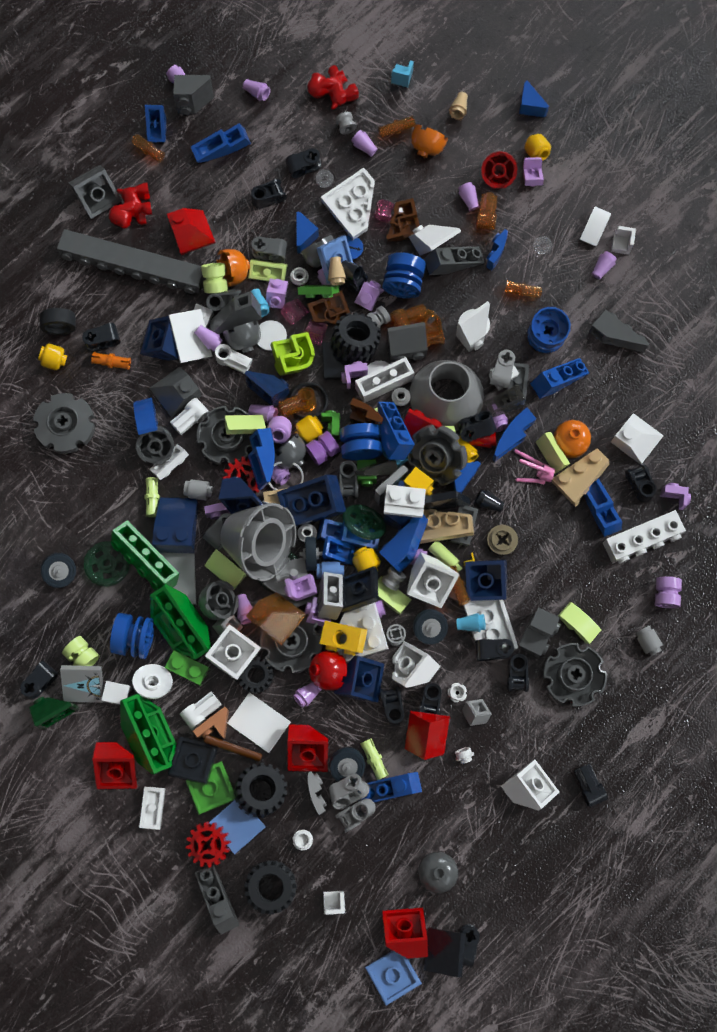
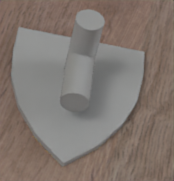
[263,558,307,596]

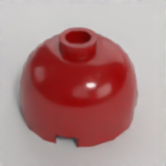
[481,151,518,188]
[309,651,347,691]

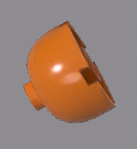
[411,124,448,158]
[217,249,250,287]
[553,420,591,459]

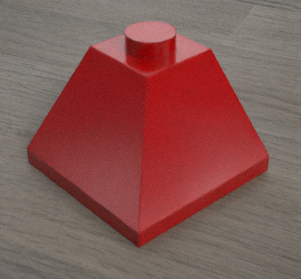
[167,208,215,255]
[288,724,328,772]
[93,742,137,789]
[382,908,428,959]

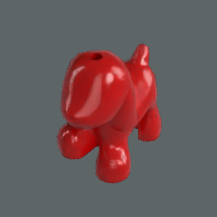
[307,65,359,109]
[108,182,152,229]

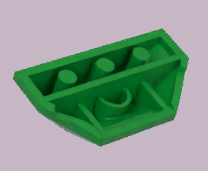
[150,584,211,660]
[120,694,176,775]

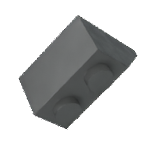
[173,75,214,115]
[69,165,122,219]
[386,322,428,362]

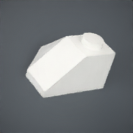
[392,641,441,688]

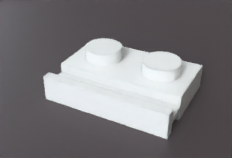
[384,485,426,518]

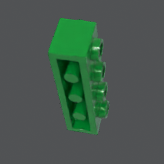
[111,520,179,591]

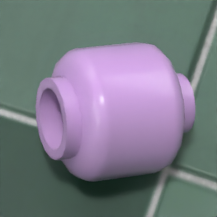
[267,416,292,444]

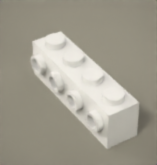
[603,510,686,564]

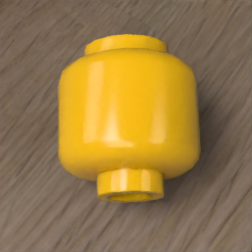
[524,134,551,161]
[38,343,67,371]
[295,415,324,443]
[352,546,381,572]

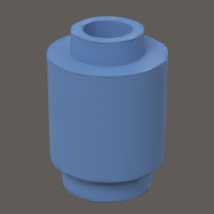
[317,561,344,579]

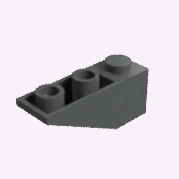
[424,246,485,275]
[210,291,262,334]
[589,310,650,352]
[195,864,240,935]

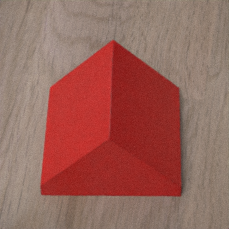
[405,711,450,760]

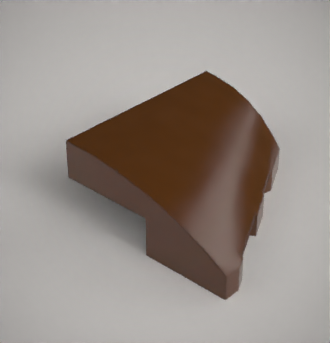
[386,198,420,241]
[307,290,351,324]
[349,398,383,424]

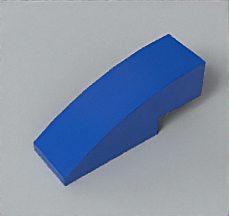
[191,123,251,163]
[133,397,158,435]
[492,408,536,462]
[248,428,275,490]
[584,478,622,537]
[317,519,381,550]

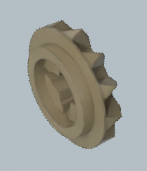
[487,525,518,555]

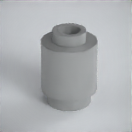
[183,479,213,501]
[636,626,663,656]

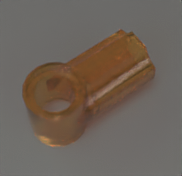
[476,192,497,230]
[389,304,429,327]
[278,387,317,417]

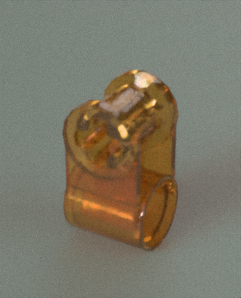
[421,310,445,347]

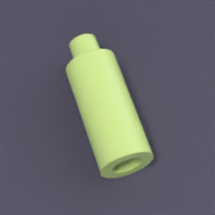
[428,541,463,573]

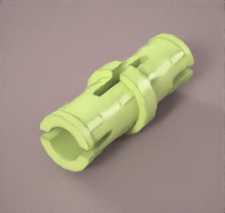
[144,477,160,517]
[360,738,389,780]

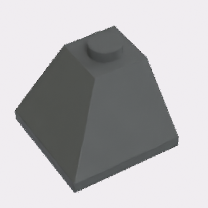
[149,367,201,417]

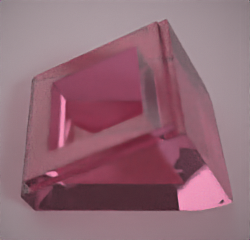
[281,298,309,325]
[305,320,328,345]

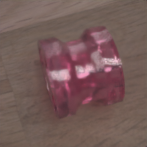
[374,200,394,222]

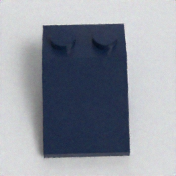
[277,475,346,527]
[152,498,198,553]

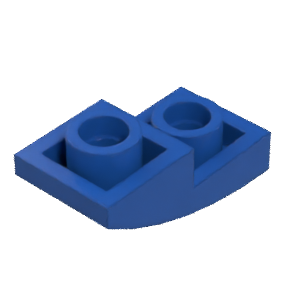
[486,229,508,271]

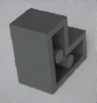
[518,607,561,658]

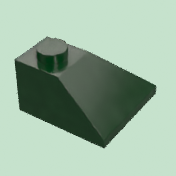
[29,697,80,730]

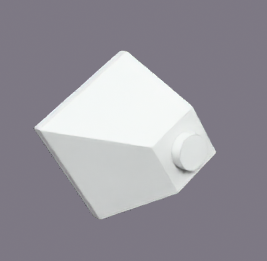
[409,225,461,256]
[456,301,490,352]
[611,413,663,465]
[407,552,459,608]
[205,624,261,680]
[501,760,559,811]

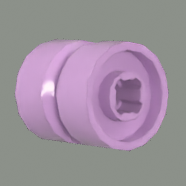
[655,577,682,608]

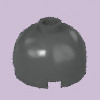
[301,235,334,268]
[223,321,261,353]
[136,426,174,465]
[274,433,307,470]
[198,580,239,621]
[418,852,458,893]

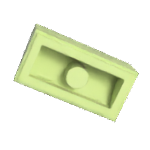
[248,259,288,282]
[225,415,266,435]
[536,432,570,474]
[204,549,246,589]
[378,577,412,615]

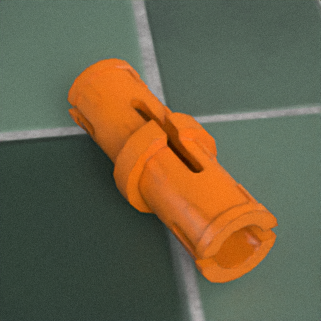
[91,352,131,370]

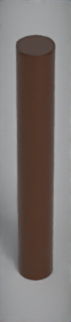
[203,734,262,762]

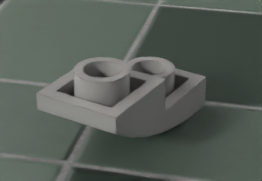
[308,771,327,815]

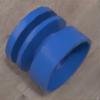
[382,253,426,298]
[527,307,571,353]
[110,613,154,659]

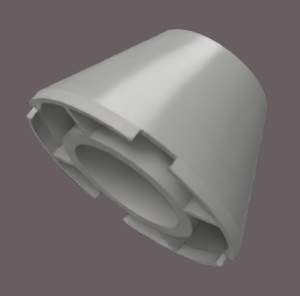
[409,360,484,431]
[220,503,296,581]

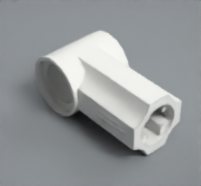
[215,344,252,374]
[170,398,209,435]
[180,691,222,730]

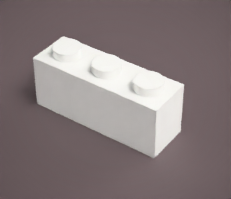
[355,357,414,403]

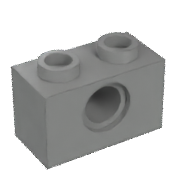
[318,572,343,620]

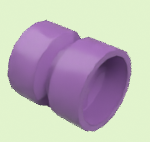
[305,431,340,466]

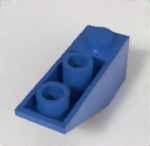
[530,358,589,399]
[377,401,415,460]
[379,514,428,573]
[357,772,422,802]

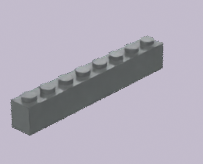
[57,229,205,294]

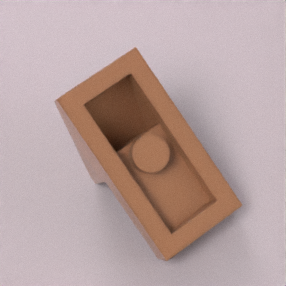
[193,707,229,739]

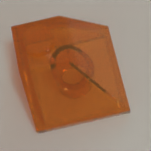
[246,592,306,645]

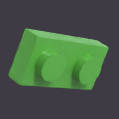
[298,285,339,298]
[165,650,209,686]

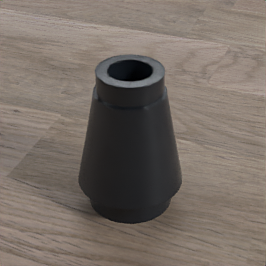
[475,489,505,512]

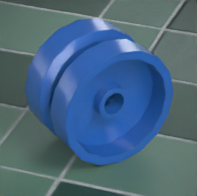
[340,423,383,461]

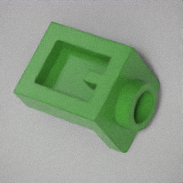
[321,410,340,440]
[357,460,377,487]

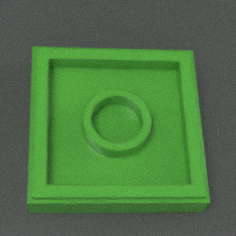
[186,761,236,815]

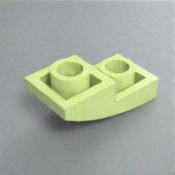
[558,602,601,644]

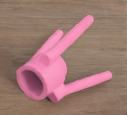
[514,449,555,485]

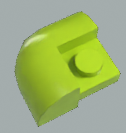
[270,332,315,376]

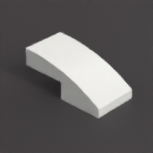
[580,207,611,247]

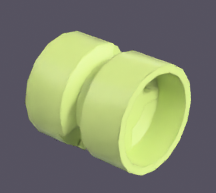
[201,263,228,293]
[62,636,100,666]

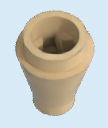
[449,92,468,120]
[328,257,346,286]

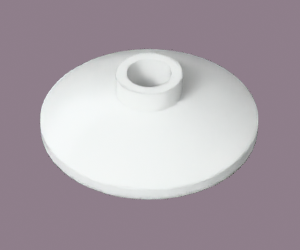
[132,664,173,699]

